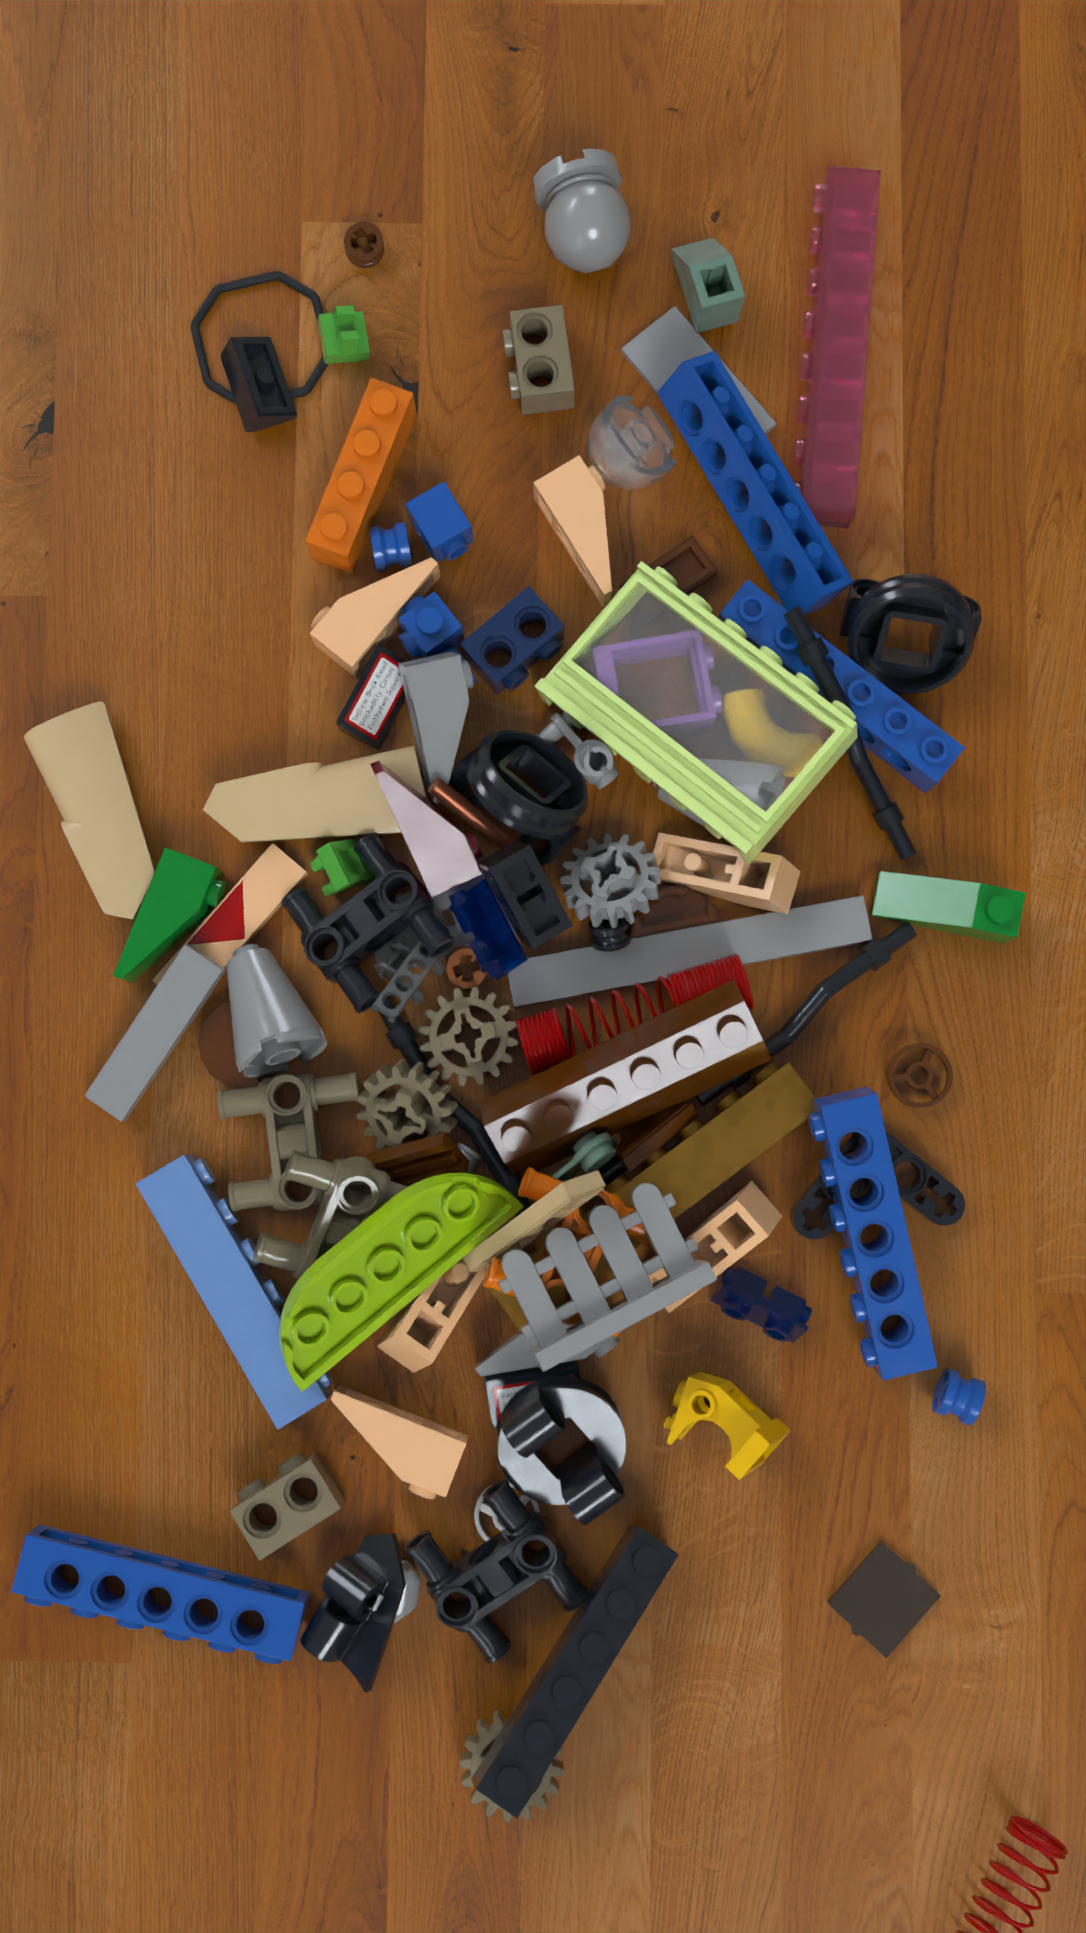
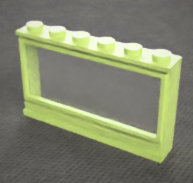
[535,561,858,865]

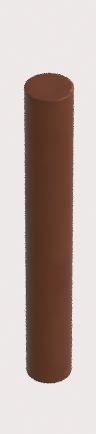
[428,777,517,849]

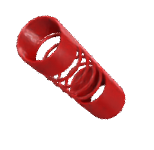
[516,953,754,1075]

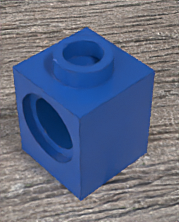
[405,482,474,562]

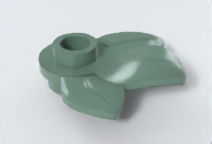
[552,1131,618,1181]

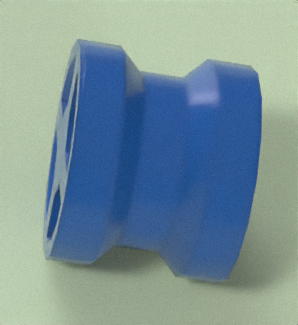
[370,522,413,572]
[932,1368,986,1426]

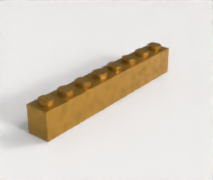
[489,1062,815,1333]

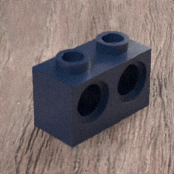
[460,586,564,695]

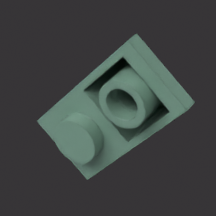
[671,238,745,333]

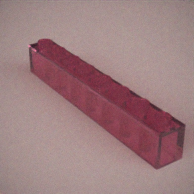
[792,166,881,529]

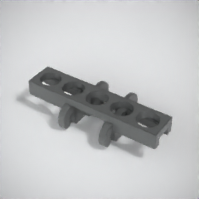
[371,916,458,1023]

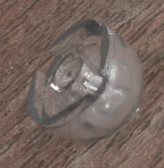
[587,396,676,491]

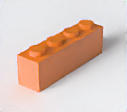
[305,377,417,574]

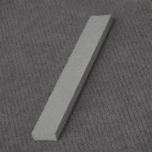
[505,895,873,1008]

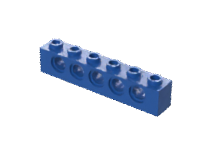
[657,351,854,616]
[718,579,965,794]
[808,1086,938,1381]
[11,1525,310,1664]

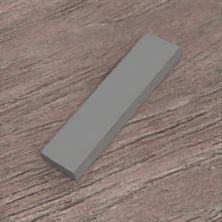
[84,944,226,1122]

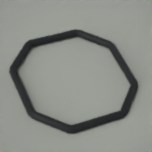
[190,271,328,405]

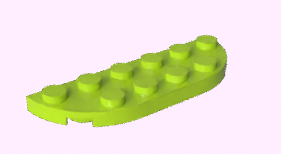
[279,1173,524,1392]

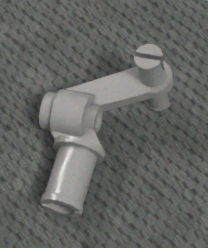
[536,712,620,790]

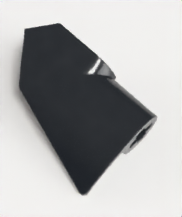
[300,1533,406,1693]

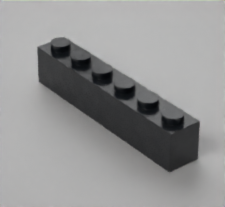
[471,1525,679,1819]

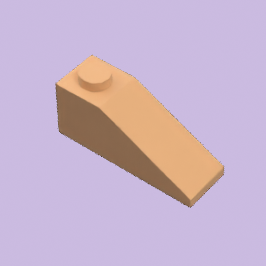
[533,455,612,608]
[310,558,441,679]
[653,833,801,915]
[648,1181,782,1313]
[376,1238,488,1373]
[330,1384,469,1499]

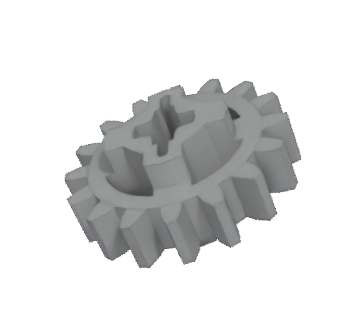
[560,833,661,928]

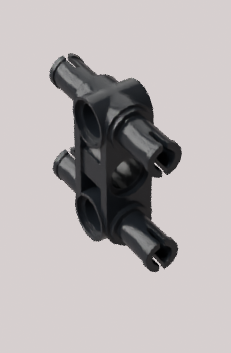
[281,832,455,1013]
[404,1478,589,1663]

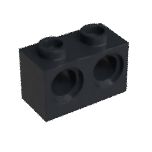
[477,840,573,949]

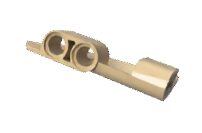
[24,701,155,920]
[203,745,427,842]

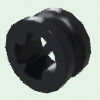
[588,917,632,952]

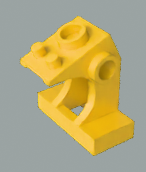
[664,1371,791,1480]

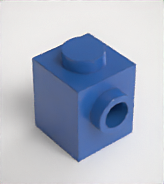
[398,591,464,659]

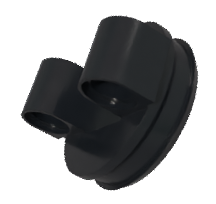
[840,574,982,694]
[448,730,589,866]
[497,1376,626,1525]

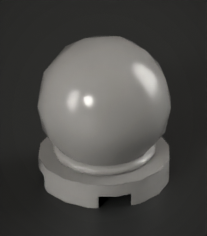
[533,148,631,273]

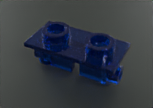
[449,879,528,980]
[710,1266,812,1343]

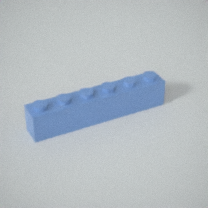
[136,1154,333,1430]

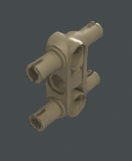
[217,1072,368,1212]
[253,1150,409,1281]

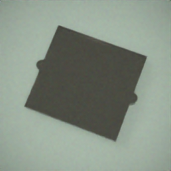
[827,1540,941,1658]

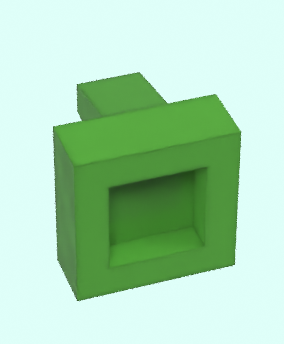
[317,305,370,364]
[310,839,374,896]

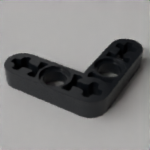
[790,1131,965,1240]

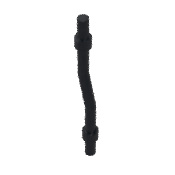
[783,605,917,860]
[695,922,917,1106]
[378,996,531,1217]

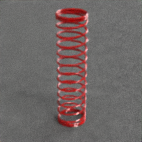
[956,1816,1068,1933]

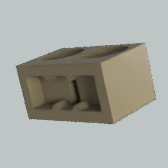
[502,305,575,415]
[229,1451,346,1561]

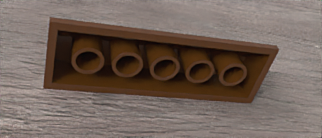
[480,980,772,1178]

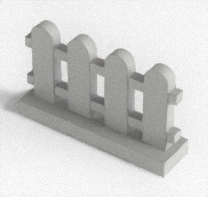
[498,1183,717,1372]

